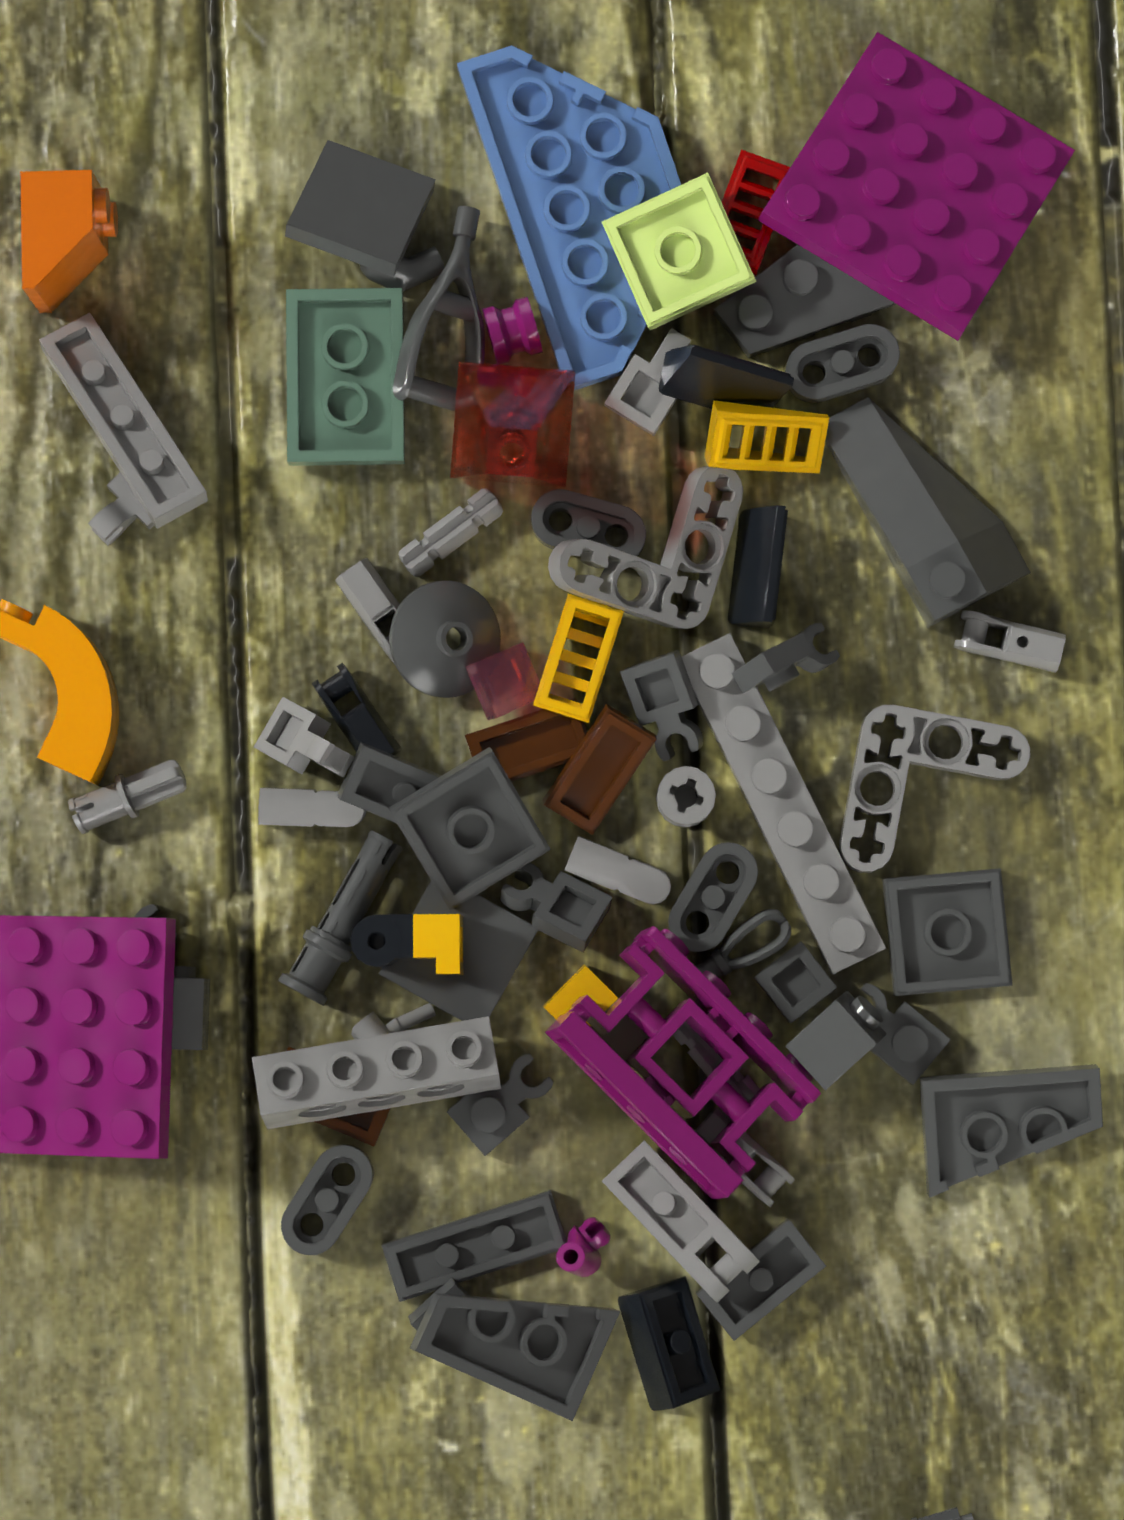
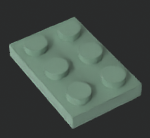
[286,288,405,466]

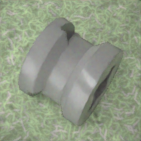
[656,766,716,828]

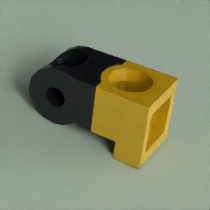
[350,914,463,975]

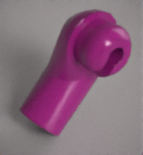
[556,1217,611,1277]

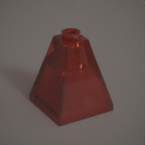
[450,361,576,487]

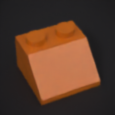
[20,170,118,313]

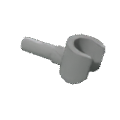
[351,1003,436,1039]

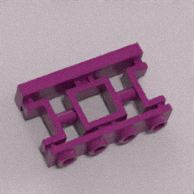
[545,926,821,1199]

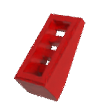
[721,149,790,277]

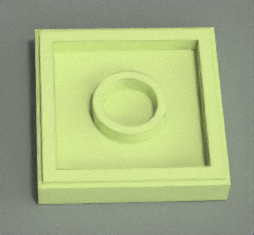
[602,173,757,331]

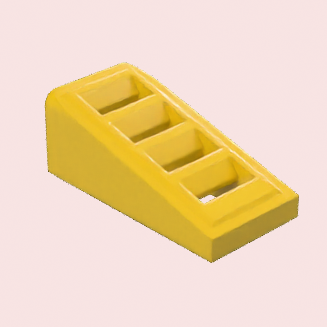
[704,400,829,474]
[533,593,624,723]

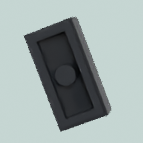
[659,345,794,409]
[728,505,788,629]
[618,1276,721,1411]

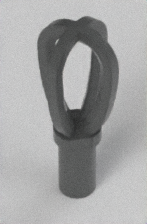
[686,909,791,998]

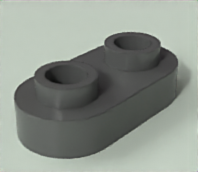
[785,324,900,403]
[531,489,646,562]
[668,842,758,952]
[281,1144,374,1255]

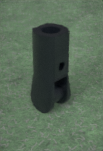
[312,663,402,756]

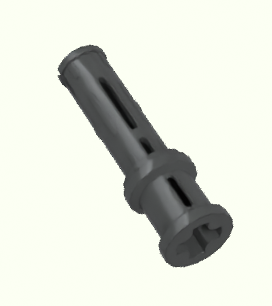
[278,830,403,1006]

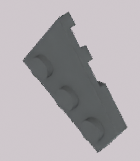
[713,244,896,358]
[919,1064,1103,1198]
[410,1293,620,1421]

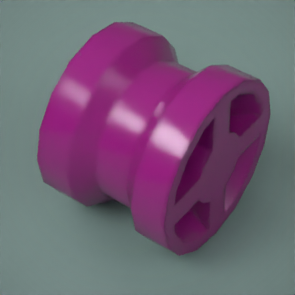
[482,296,543,365]

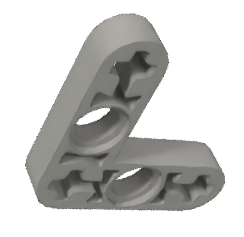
[548,466,743,629]
[839,705,1030,873]

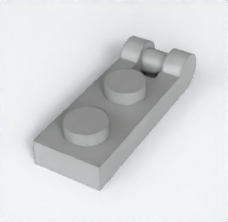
[602,1140,760,1303]

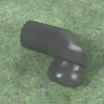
[360,246,445,291]

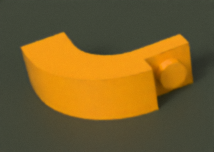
[0,599,119,786]

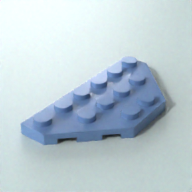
[457,45,681,393]

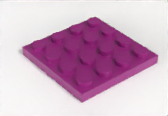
[758,32,1075,341]
[0,915,176,1159]

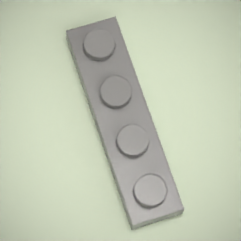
[39,312,208,529]

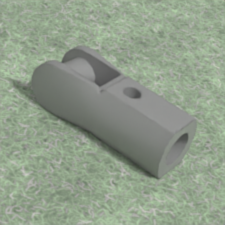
[335,558,400,663]
[954,610,1066,673]
[258,788,366,827]
[564,836,671,904]
[695,1107,795,1207]

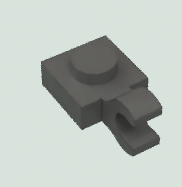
[731,623,840,693]

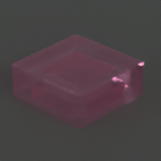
[465,642,540,720]

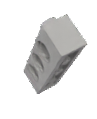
[252,1016,501,1130]

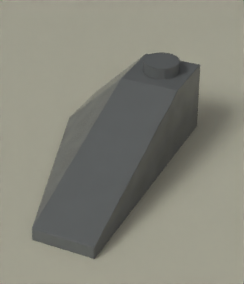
[825,397,1031,629]

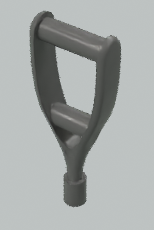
[393,206,485,419]

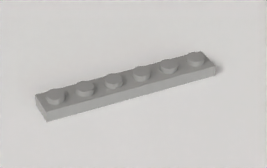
[682,633,886,974]

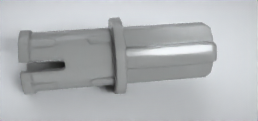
[68,760,187,834]

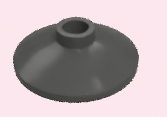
[389,581,501,698]

